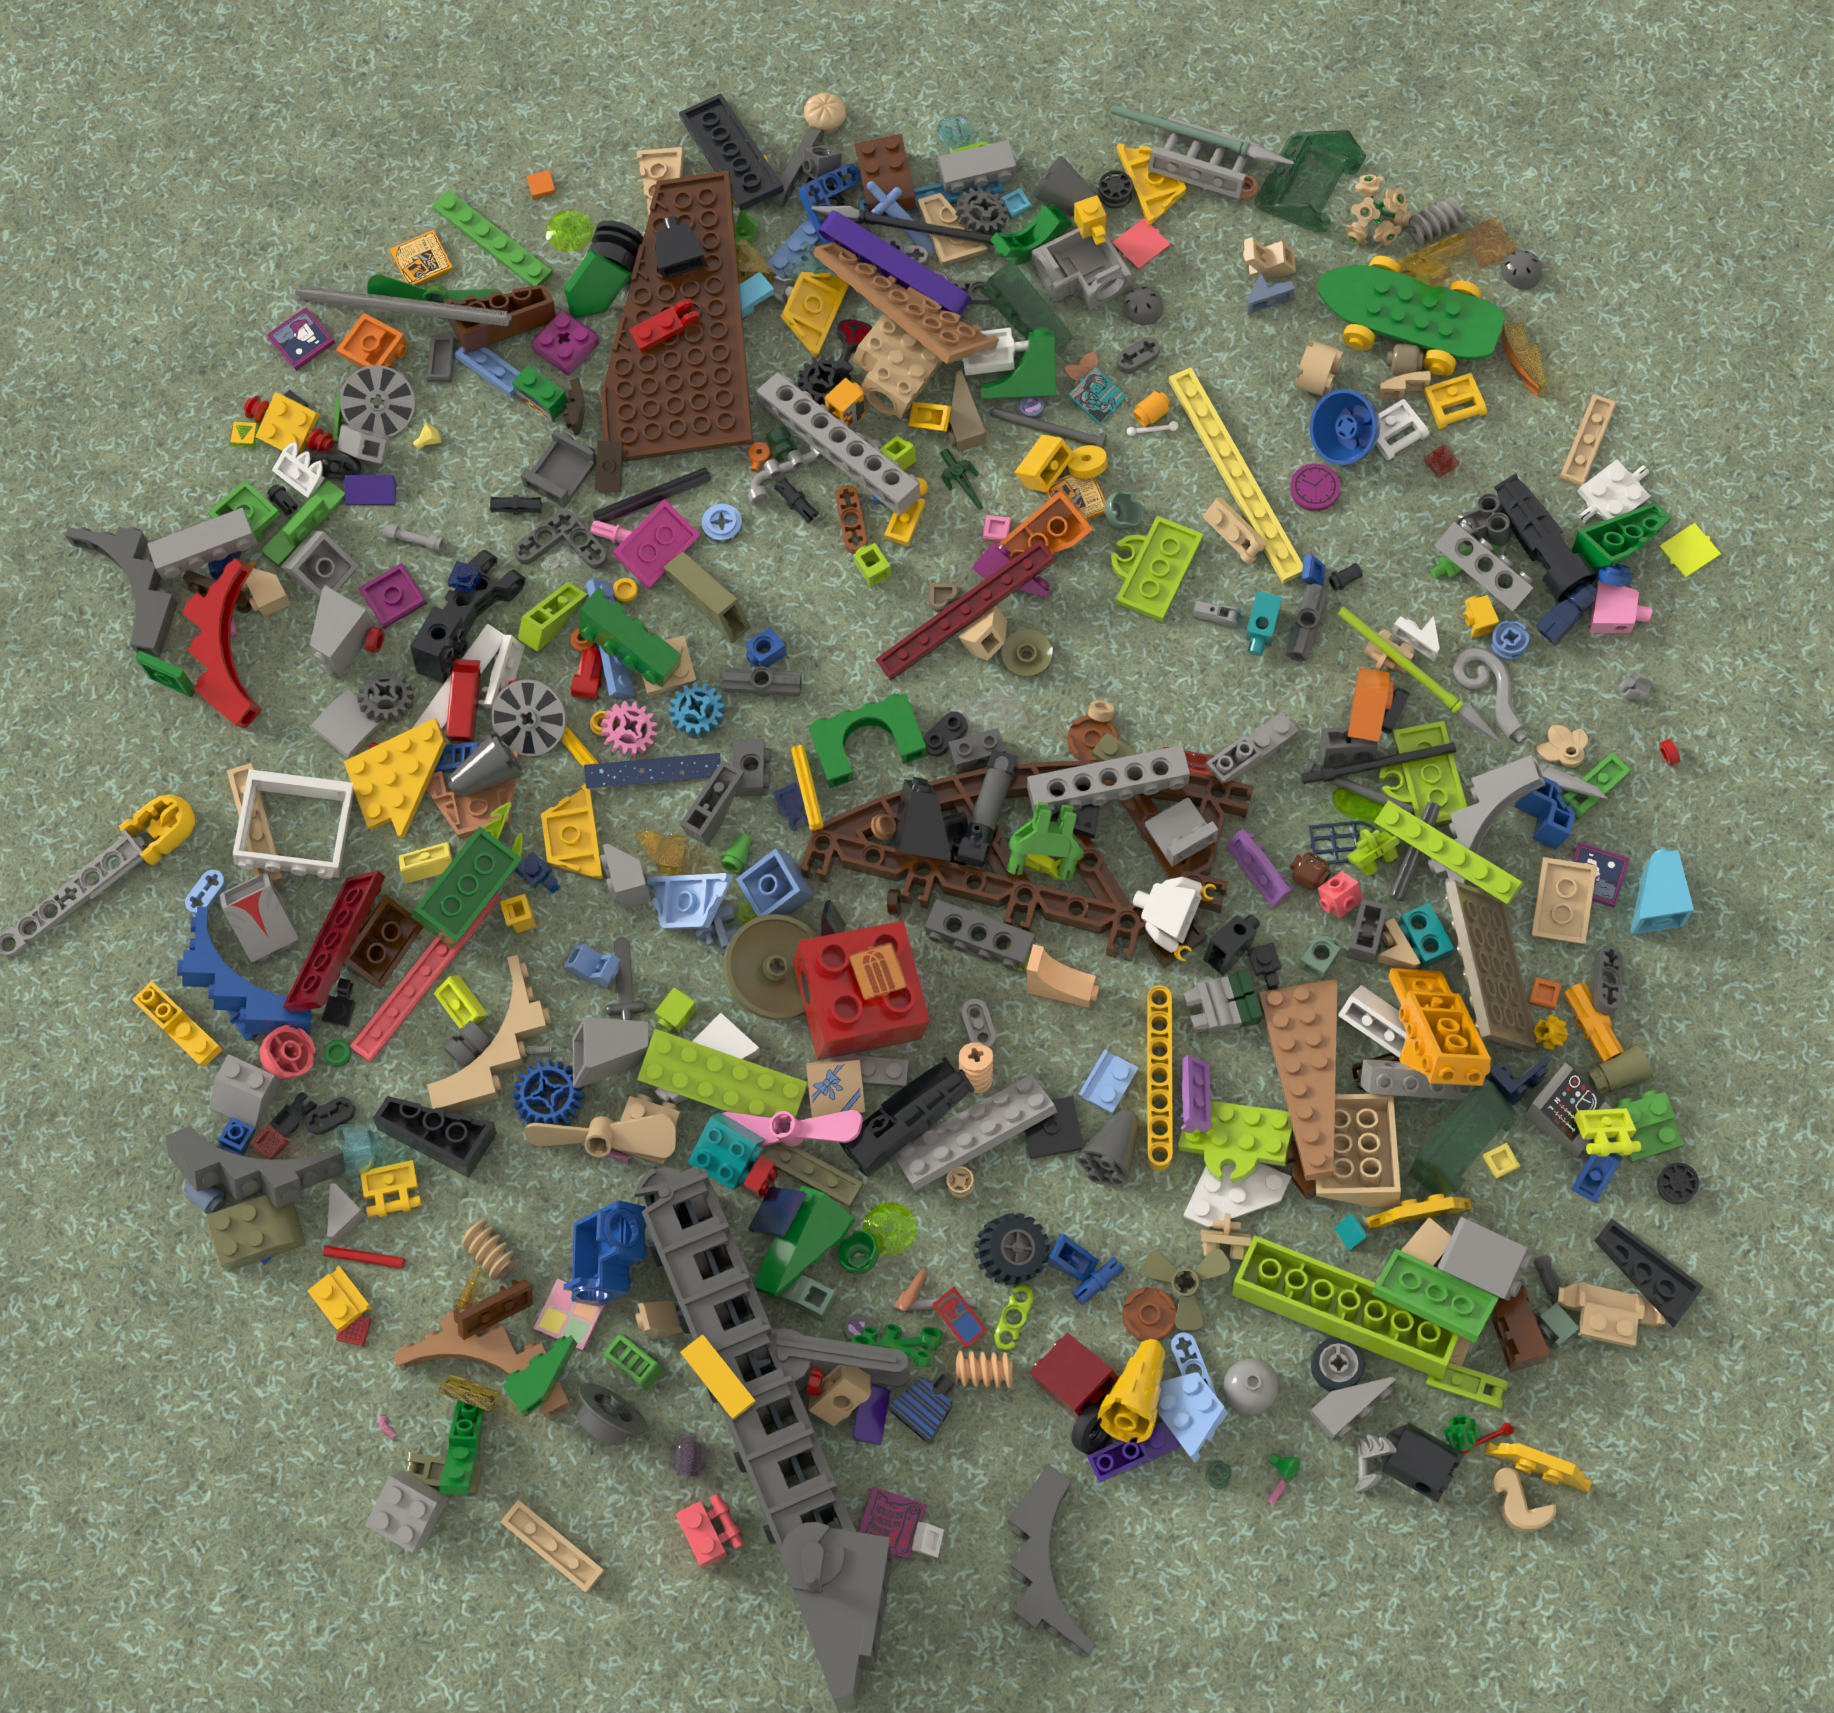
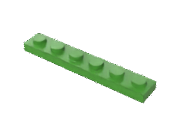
[432,190,553,286]

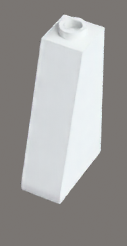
[655,1013,761,1105]

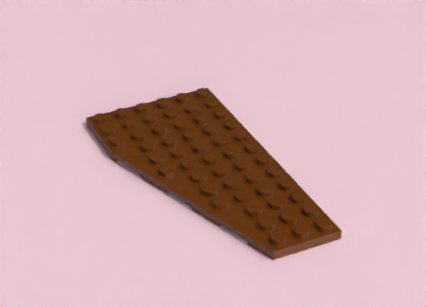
[600,170,753,462]

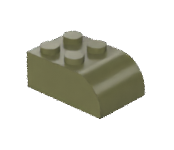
[207,1195,306,1272]

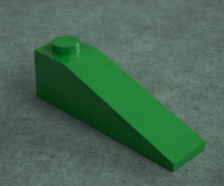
[1572,502,1672,568]
[753,1186,855,1297]

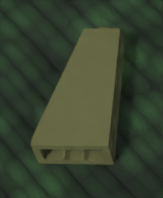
[664,551,751,644]

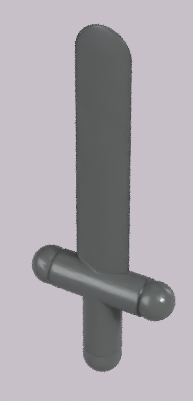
[605,937,647,1020]

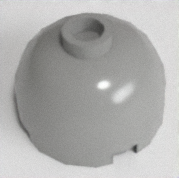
[1223,1358,1279,1415]

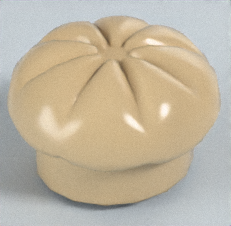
[804,93,847,135]

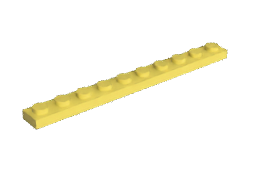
[1169,367,1303,584]

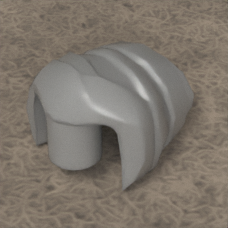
[770,276,795,305]
[1620,672,1653,702]

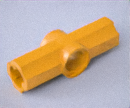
[1563,982,1624,1063]

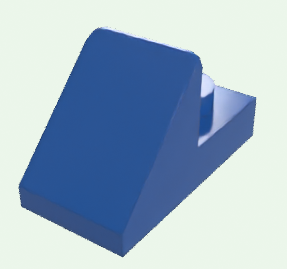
[1571,1153,1622,1203]

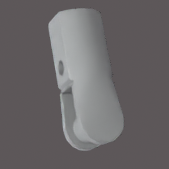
[1193,600,1241,627]

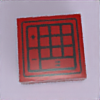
[336,1316,372,1347]

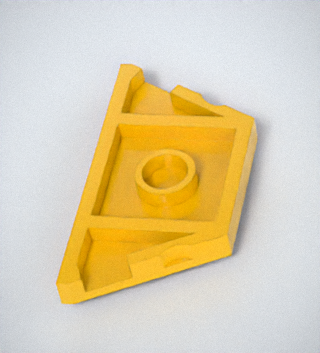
[1117,144,1186,226]
[781,272,849,357]
[541,784,603,880]
[1366,1194,1472,1229]
[1484,1443,1592,1493]

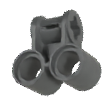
[1455,493,1511,546]

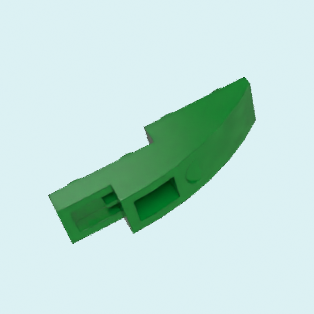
[439,1400,485,1495]

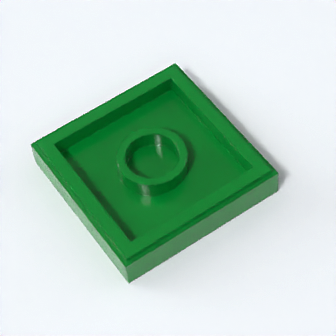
[135,651,195,697]

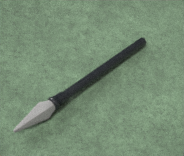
[811,206,994,245]

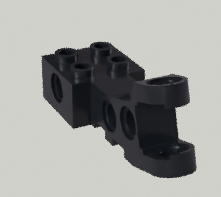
[410,550,526,683]

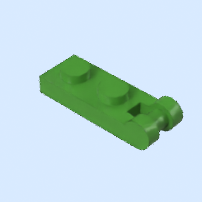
[1562,752,1631,820]

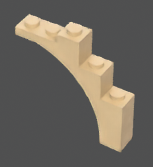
[427,955,552,1113]

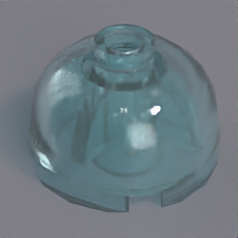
[338,1122,383,1178]

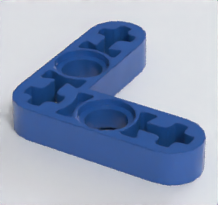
[799,164,861,245]

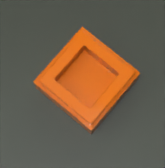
[526,170,556,200]
[1529,977,1562,1010]

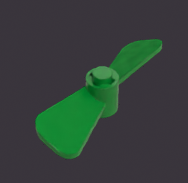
[367,274,502,304]

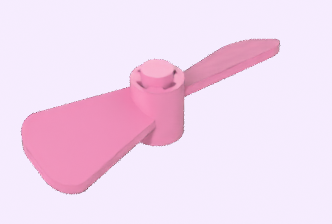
[722,1110,863,1147]

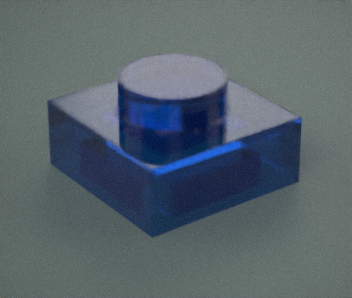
[448,561,481,593]

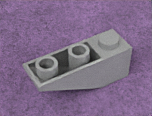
[1309,1377,1396,1439]

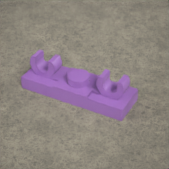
[1226,829,1294,908]
[1180,1054,1211,1133]

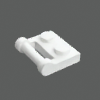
[1376,399,1430,461]

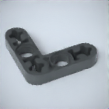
[514,510,607,569]

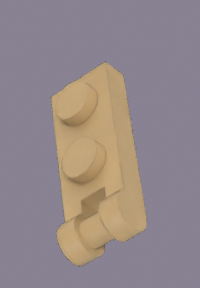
[1203,497,1267,564]

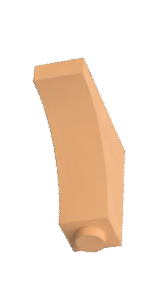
[1027,944,1100,1008]

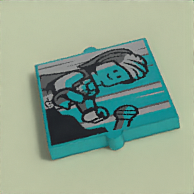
[1068,366,1127,425]

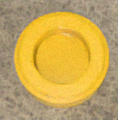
[613,578,638,603]

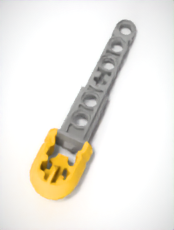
[0,794,195,957]

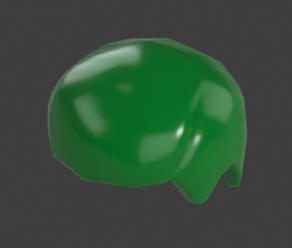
[838,1230,879,1274]

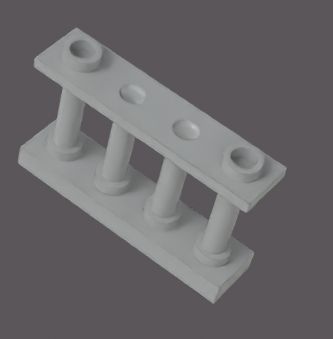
[1147,117,1260,199]

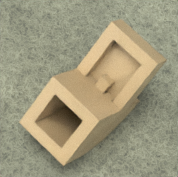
[1243,237,1296,278]

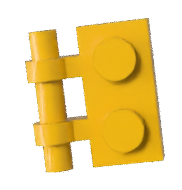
[360,1160,422,1218]

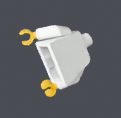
[1133,877,1216,961]

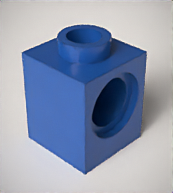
[745,627,787,668]

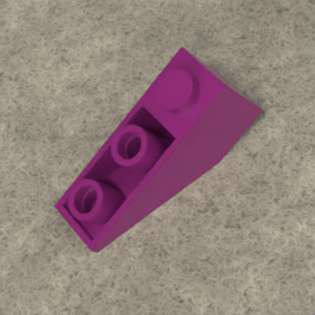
[972,543,1052,596]

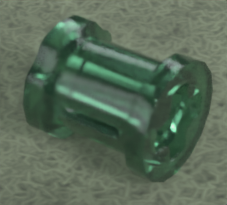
[1205,1460,1232,1489]

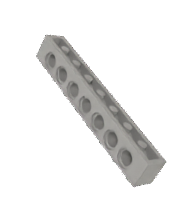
[756,372,921,516]

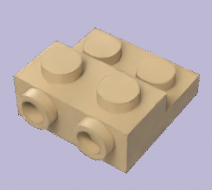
[613,1094,682,1166]

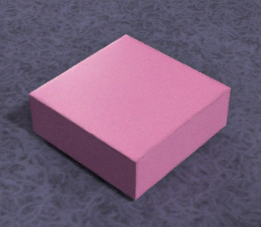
[983,515,1012,542]

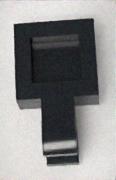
[1247,943,1281,990]
[322,978,356,1028]
[269,1092,317,1137]

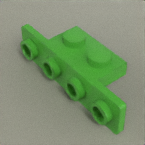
[262,481,345,566]

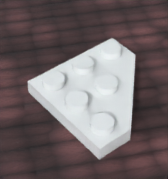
[1183,1163,1292,1229]

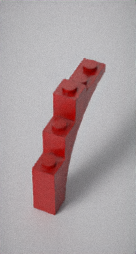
[182,558,262,729]

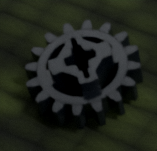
[798,355,852,406]

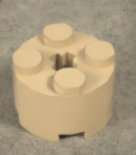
[1294,340,1343,397]

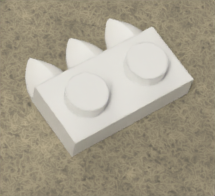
[272,442,325,498]

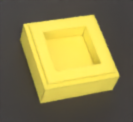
[1482,1143,1520,1179]

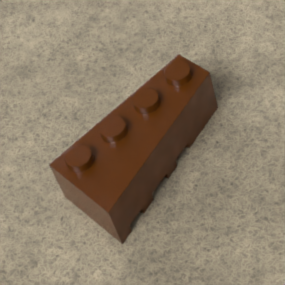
[444,284,556,353]

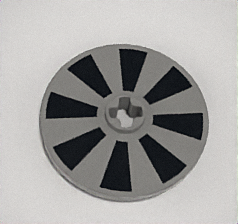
[340,365,415,437]
[491,679,567,756]

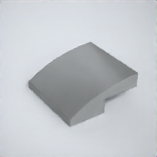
[311,689,385,758]

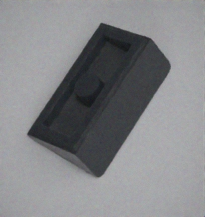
[821,900,846,936]

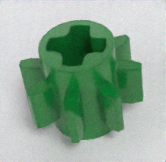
[1444,1415,1481,1450]

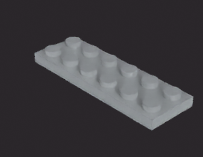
[893,1074,1057,1191]

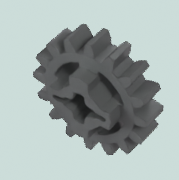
[955,186,1008,235]
[357,670,414,724]

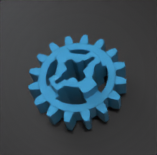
[669,682,725,738]

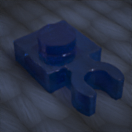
[773,782,809,831]

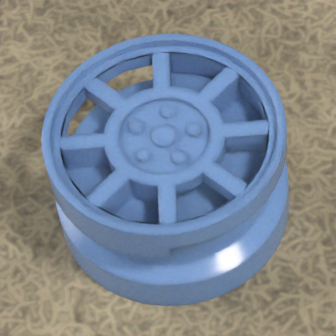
[1490,620,1529,660]

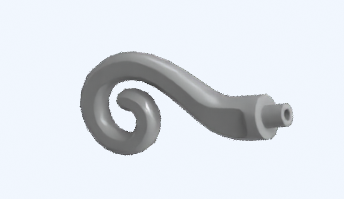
[1453,648,1527,743]

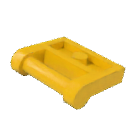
[1424,373,1487,430]

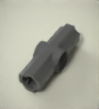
[1286,584,1328,662]
[723,666,802,697]

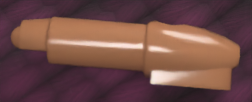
[895,1270,927,1313]

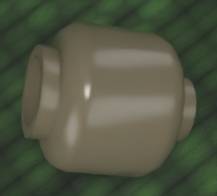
[1386,344,1424,376]

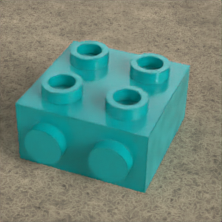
[688,1112,765,1190]

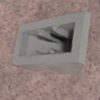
[327,1184,366,1242]

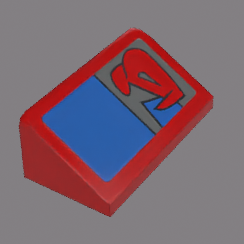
[932,1287,988,1349]

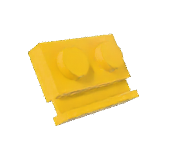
[307,1266,372,1333]

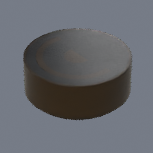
[887,889,902,915]

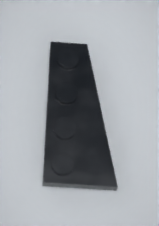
[1595,1218,1704,1328]

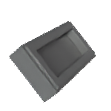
[426,335,456,382]

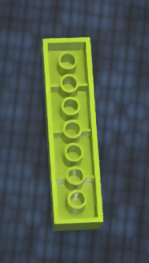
[1232,1235,1460,1380]

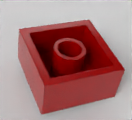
[743,1155,778,1199]

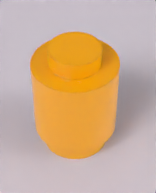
[1132,391,1170,427]

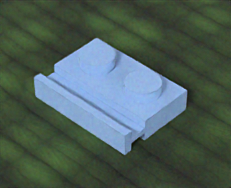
[1078,1049,1139,1115]

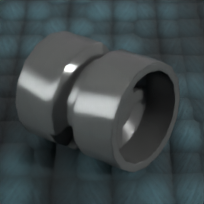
[443,1020,492,1069]

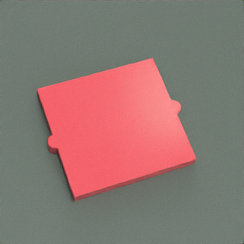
[1112,218,1171,270]

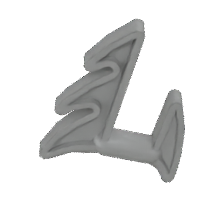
[1354,1434,1396,1492]

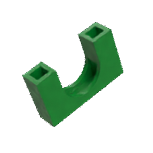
[808,693,927,789]

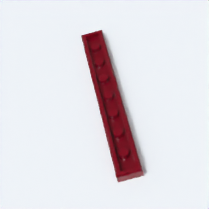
[875,539,1057,681]

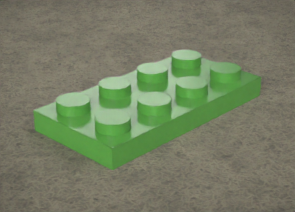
[1372,1249,1499,1343]

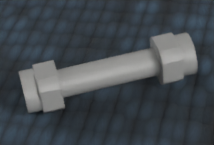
[383,523,444,553]

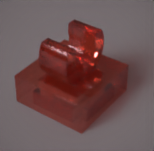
[1424,444,1460,479]
[249,1124,290,1160]

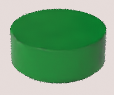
[324,1040,352,1067]

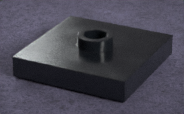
[1025,1096,1083,1159]

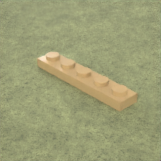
[227,763,285,884]

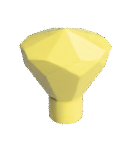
[413,423,442,450]

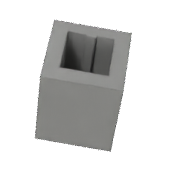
[337,424,391,464]

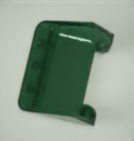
[1254,130,1366,232]

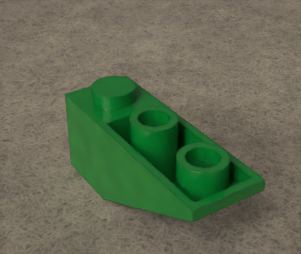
[502,1335,578,1417]

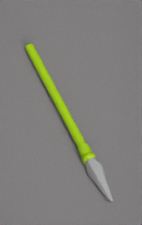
[1337,606,1500,742]

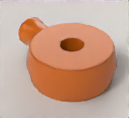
[748,442,771,472]

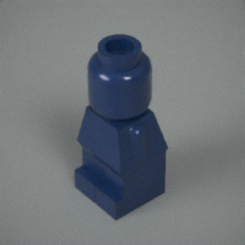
[1536,582,1598,646]

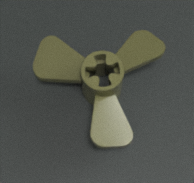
[1142,1249,1231,1330]

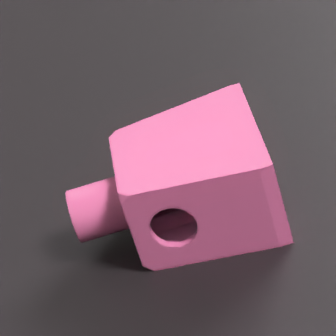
[1589,580,1652,633]

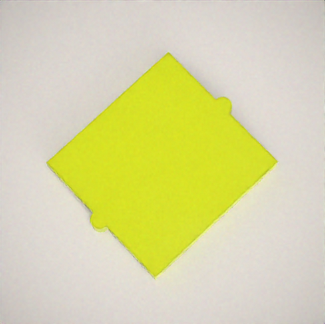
[1659,523,1721,578]

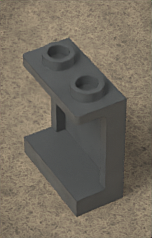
[520,430,597,508]

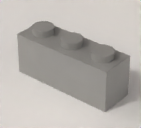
[938,140,1016,193]

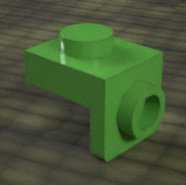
[734,211,759,250]

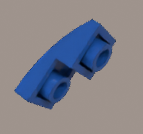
[218,1117,256,1156]

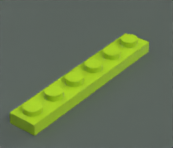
[1374,800,1523,906]

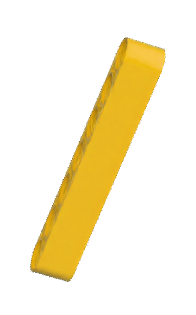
[1147,985,1173,1172]

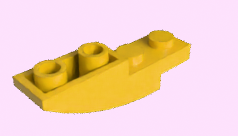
[132,981,223,1068]

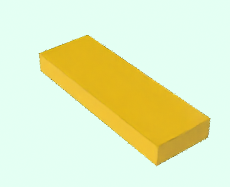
[680,1334,756,1420]

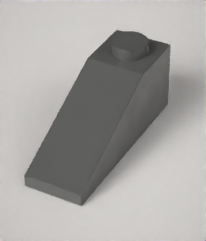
[680,760,745,846]

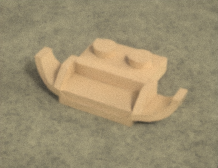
[1557,1282,1666,1348]

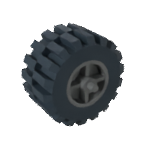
[974,1213,1050,1285]

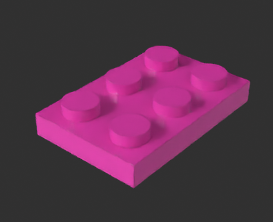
[612,499,700,589]

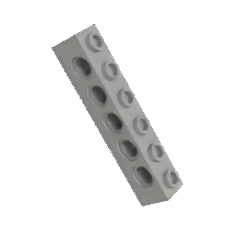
[1027,745,1190,815]

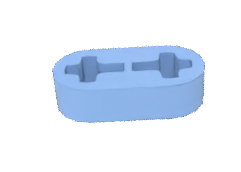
[185,870,226,916]

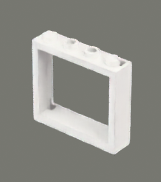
[233,769,354,879]

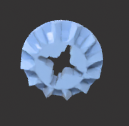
[702,504,742,542]

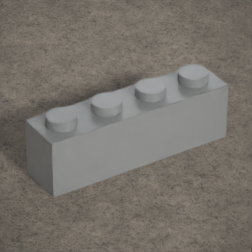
[147,508,258,580]

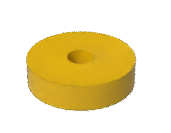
[1067,445,1108,479]

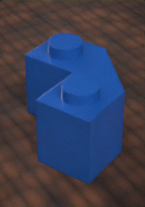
[1514,776,1576,850]

